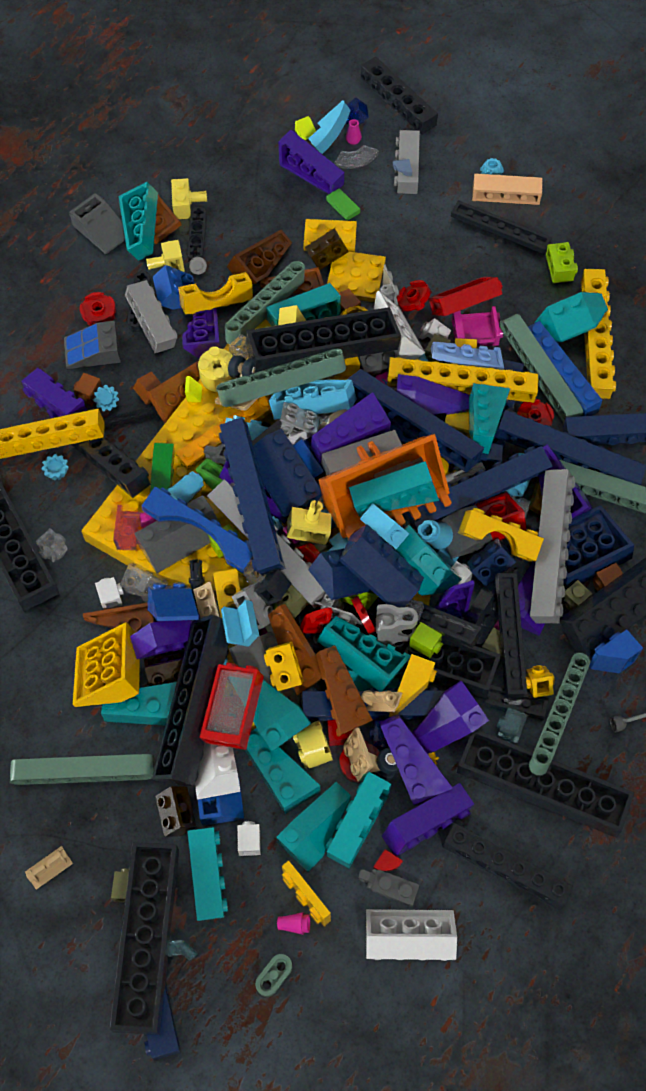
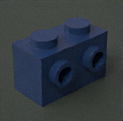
[467,538,516,586]

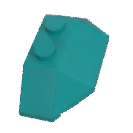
[534,292,608,342]
[394,525,462,596]

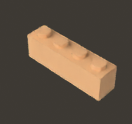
[472,174,542,205]

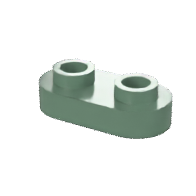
[255,954,292,997]

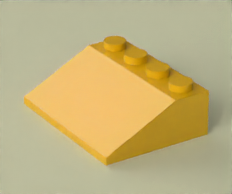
[73,622,140,707]

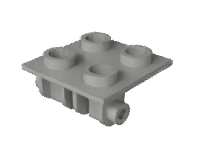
[380,265,399,306]
[280,402,320,435]
[315,593,363,626]

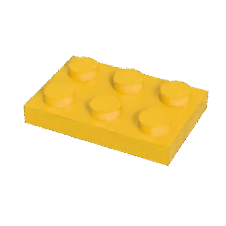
[303,219,357,252]
[281,861,331,926]

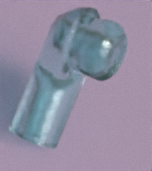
[168,940,198,962]

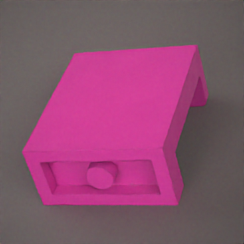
[451,306,503,347]

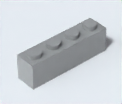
[394,130,420,194]
[125,280,177,353]
[321,430,402,476]

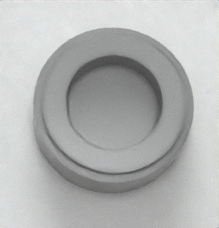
[189,257,207,275]

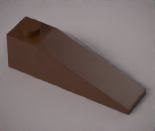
[227,229,292,284]

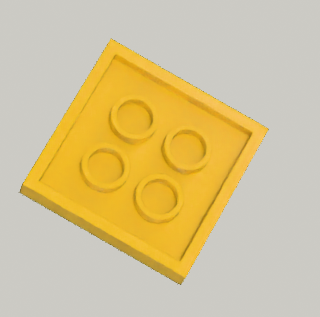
[327,252,386,302]

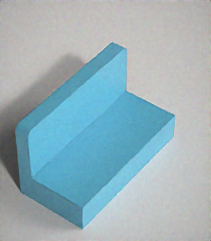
[221,600,259,647]

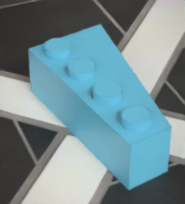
[269,380,357,420]

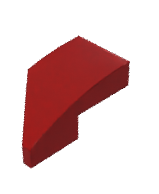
[300,607,333,633]

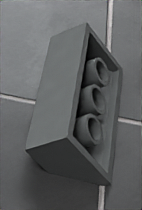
[134,495,222,573]
[229,631,300,706]

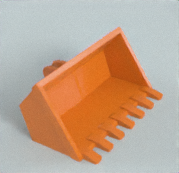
[318,434,452,540]

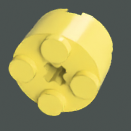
[198,347,236,392]
[293,721,333,769]

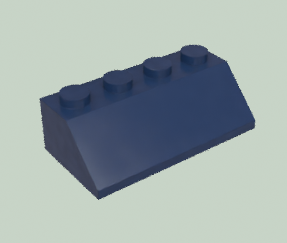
[253,429,322,518]
[339,524,424,608]
[308,548,372,600]

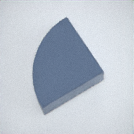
[393,159,412,176]

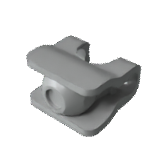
[375,604,418,646]

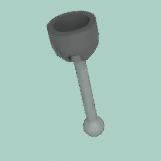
[609,713,646,733]

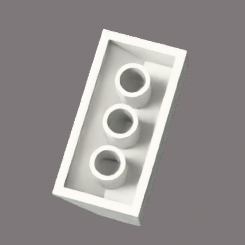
[374,291,425,360]
[195,728,240,800]
[366,909,457,961]

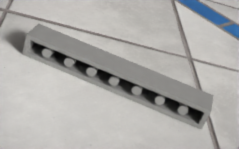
[530,469,575,623]
[207,479,325,609]

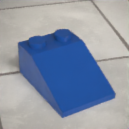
[148,582,199,621]

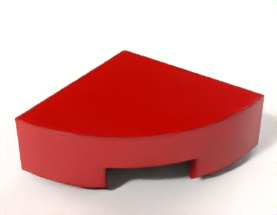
[373,849,403,871]

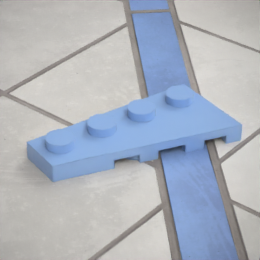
[431,342,504,370]

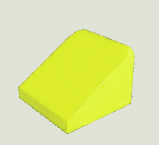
[295,116,316,140]
[185,376,202,402]

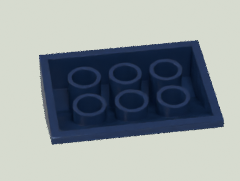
[563,505,634,591]

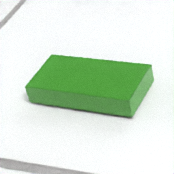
[326,188,360,221]

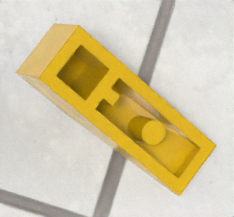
[389,654,437,717]

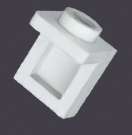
[419,318,451,340]

